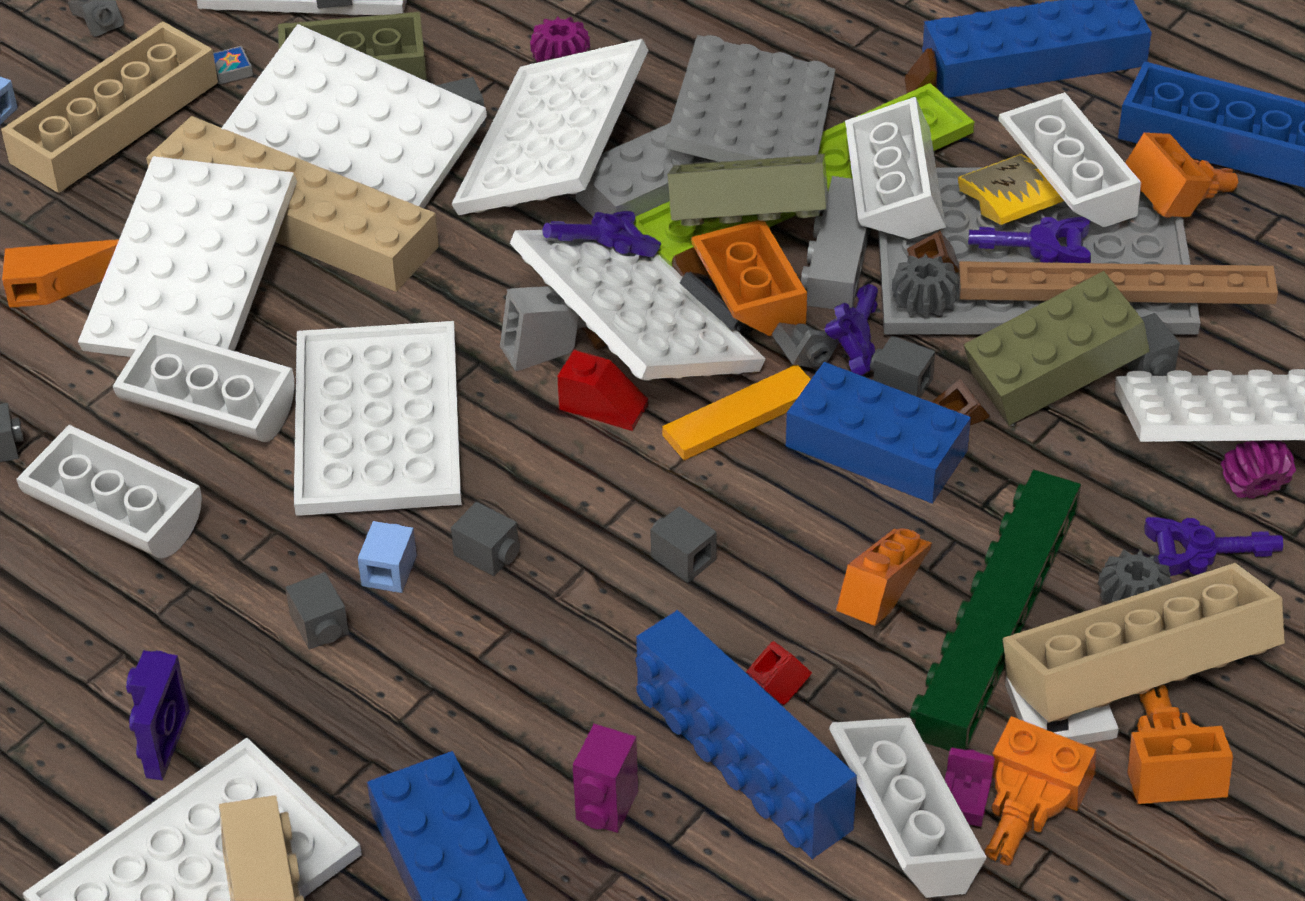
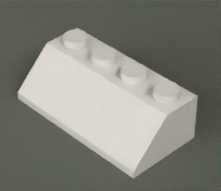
[999,92,1141,227]
[845,97,946,239]
[829,718,987,898]

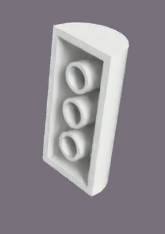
[113,327,294,442]
[16,425,202,558]

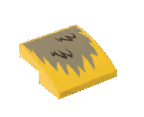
[958,154,1064,225]

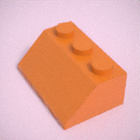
[691,220,807,336]

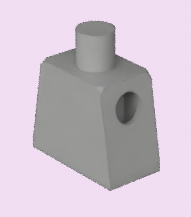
[500,286,587,371]

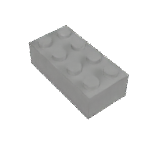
[576,123,718,217]

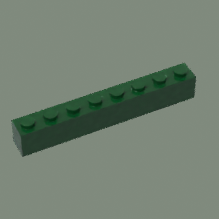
[910,469,1081,751]

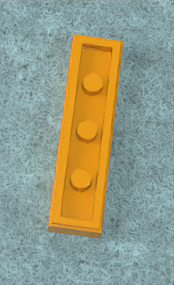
[662,365,811,460]

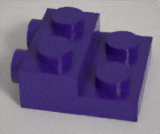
[126,650,190,781]

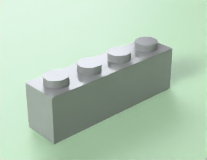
[801,176,871,309]

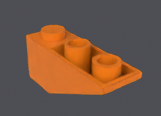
[2,239,119,308]
[836,528,932,626]

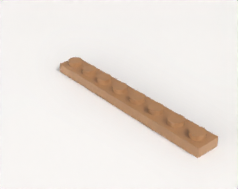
[958,261,1278,304]

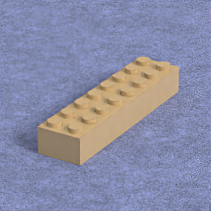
[146,116,439,292]

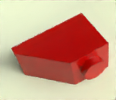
[557,350,648,431]

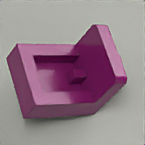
[944,748,995,827]

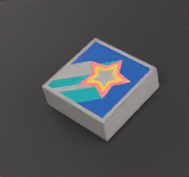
[213,46,253,84]

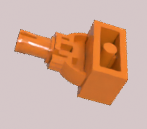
[1125,132,1238,218]
[1128,684,1233,804]
[984,716,1096,865]

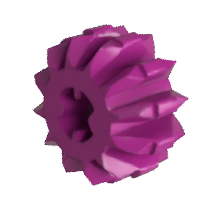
[530,16,590,63]
[1221,440,1296,499]

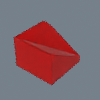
[746,641,812,705]

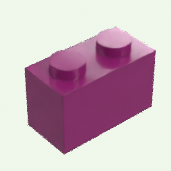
[573,724,638,833]

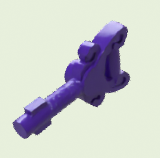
[542,211,661,257]
[968,217,1091,263]
[824,284,878,376]
[1144,517,1283,577]

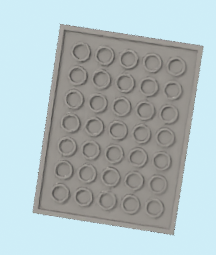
[878,168,1200,334]

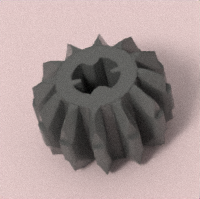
[892,253,959,319]
[1098,549,1172,605]

